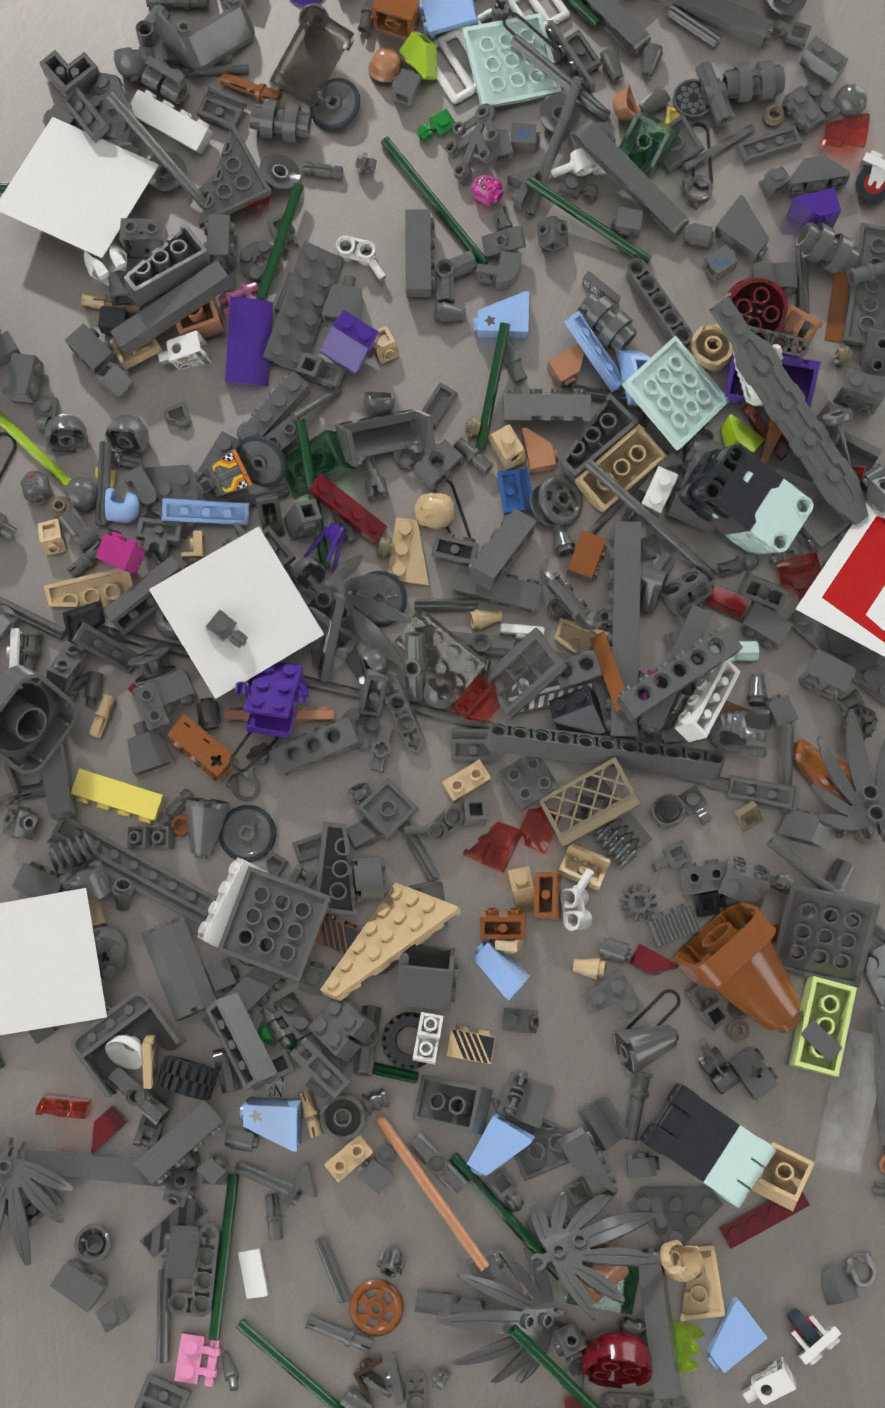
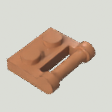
[774,304,824,359]

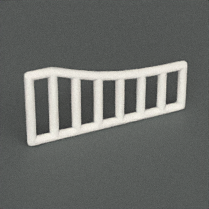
[432,0,570,104]

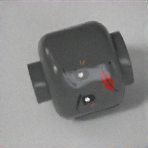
[21,471,51,504]

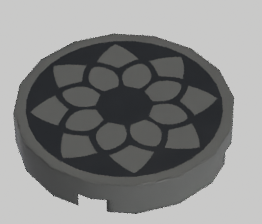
[672,79,711,120]

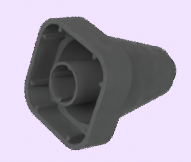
[0,665,77,775]

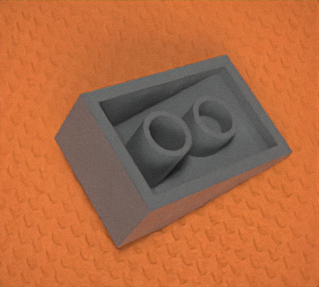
[412,1075,493,1135]

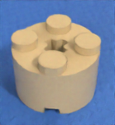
[689,324,734,374]

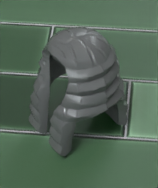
[710,710,772,758]

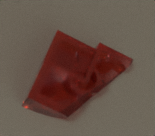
[822,113,870,148]
[463,821,522,873]
[35,1092,92,1119]

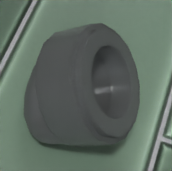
[348,783,371,805]

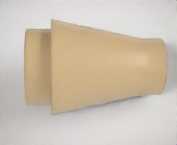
[469,609,502,630]
[573,958,606,980]

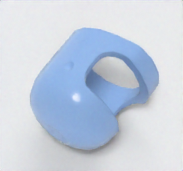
[105,488,140,523]

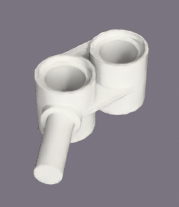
[551,148,606,178]
[336,236,386,281]
[560,868,594,931]

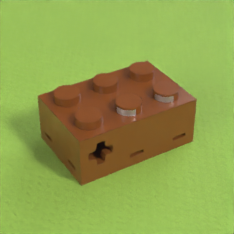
[167,714,239,782]

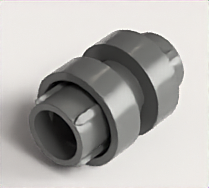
[722,60,785,103]
[250,99,312,143]
[796,222,859,274]
[577,293,637,351]

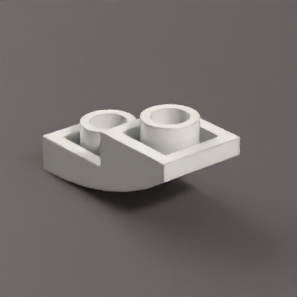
[412,1012,444,1064]

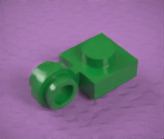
[417,108,456,141]
[257,1018,298,1051]

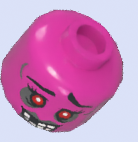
[472,174,504,206]

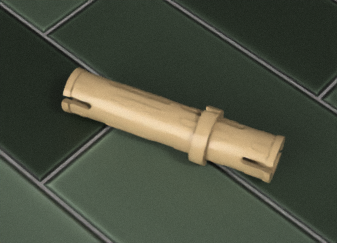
[81,293,146,315]

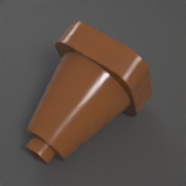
[675,901,801,1033]

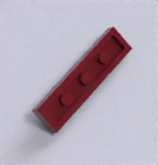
[307,473,388,545]
[718,1191,810,1249]

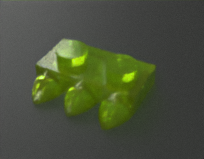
[672,1319,705,1373]

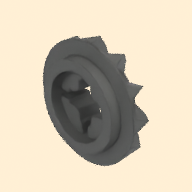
[844,706,879,741]

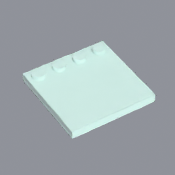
[461,13,562,107]
[622,336,729,450]

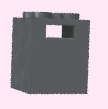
[395,944,459,1011]

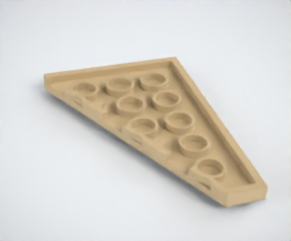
[320,882,462,1001]

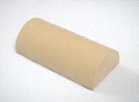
[575,423,667,512]

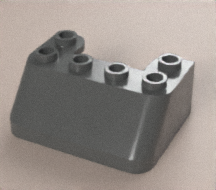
[71,991,185,1098]

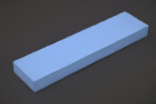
[564,311,623,393]
[162,498,249,525]

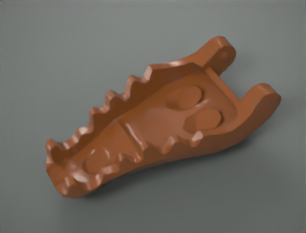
[793,739,854,805]

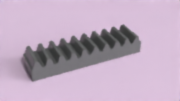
[585,773,652,848]

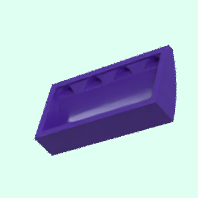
[225,296,273,387]

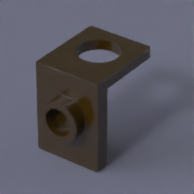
[353,1354,383,1399]

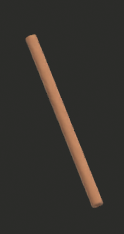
[375,1115,491,1272]

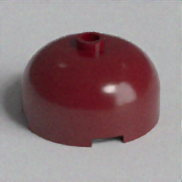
[724,277,788,339]
[582,1331,652,1389]

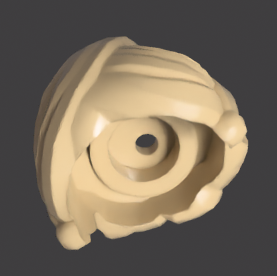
[414,492,454,530]
[659,1240,704,1282]

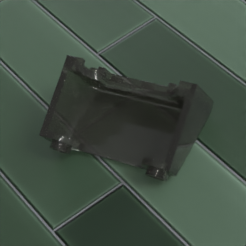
[268,6,355,108]

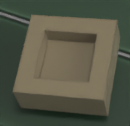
[735,801,763,831]

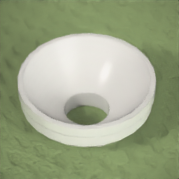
[105,1034,143,1070]

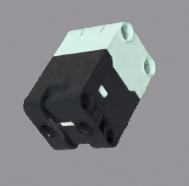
[679,444,813,555]
[638,1082,777,1208]

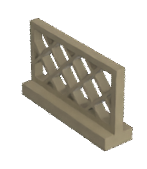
[538,757,642,847]

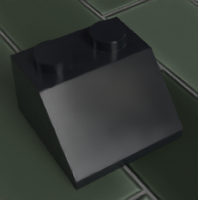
[549,686,607,736]

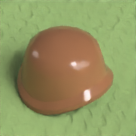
[368,47,404,82]
[613,84,643,121]

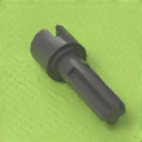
[363,455,389,501]

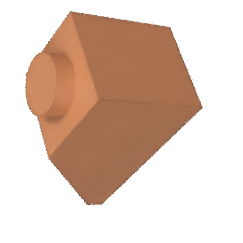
[547,344,585,388]
[521,428,559,475]

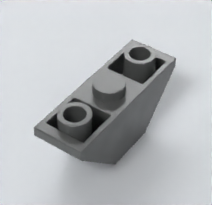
[785,155,850,194]

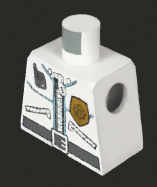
[158,331,212,370]
[742,1357,796,1405]

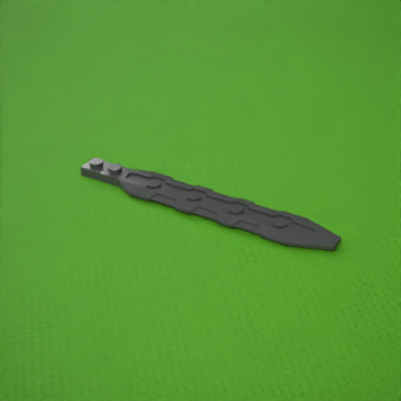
[709,296,869,525]

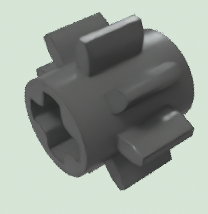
[376,1248,406,1278]

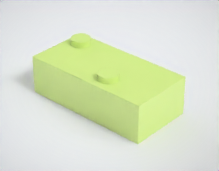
[788,976,857,1077]

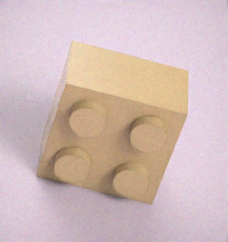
[751,1142,815,1211]

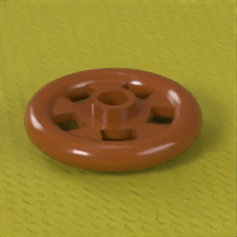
[349,1279,404,1337]

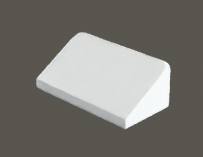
[238,1247,269,1299]

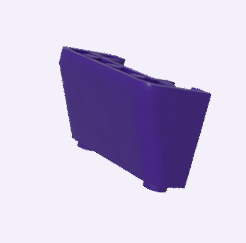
[724,355,821,409]

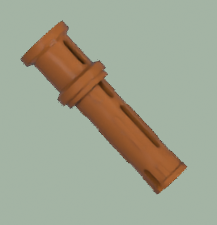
[220,71,283,105]

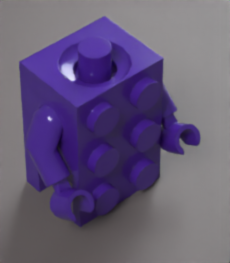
[235,662,309,738]

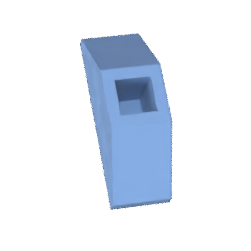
[616,349,650,406]

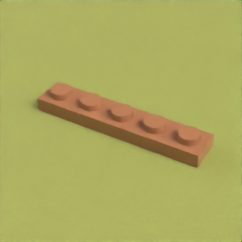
[224,707,335,723]

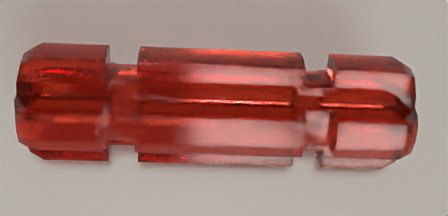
[742,403,767,438]

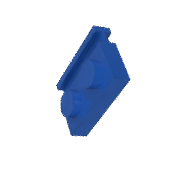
[497,467,532,515]

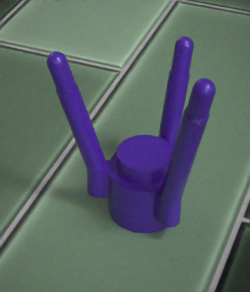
[303,522,347,574]

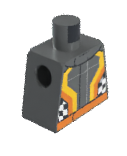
[197,449,253,497]

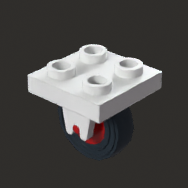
[855,150,885,203]
[787,1308,841,1365]

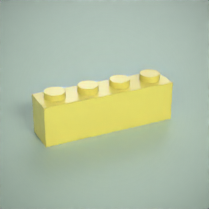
[71,769,166,824]

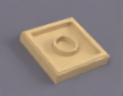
[142,1031,158,1089]

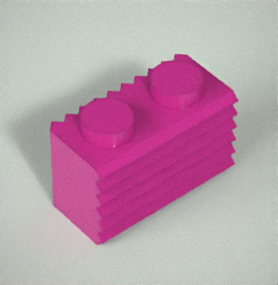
[95,532,146,574]

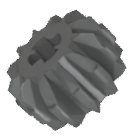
[619,883,658,922]

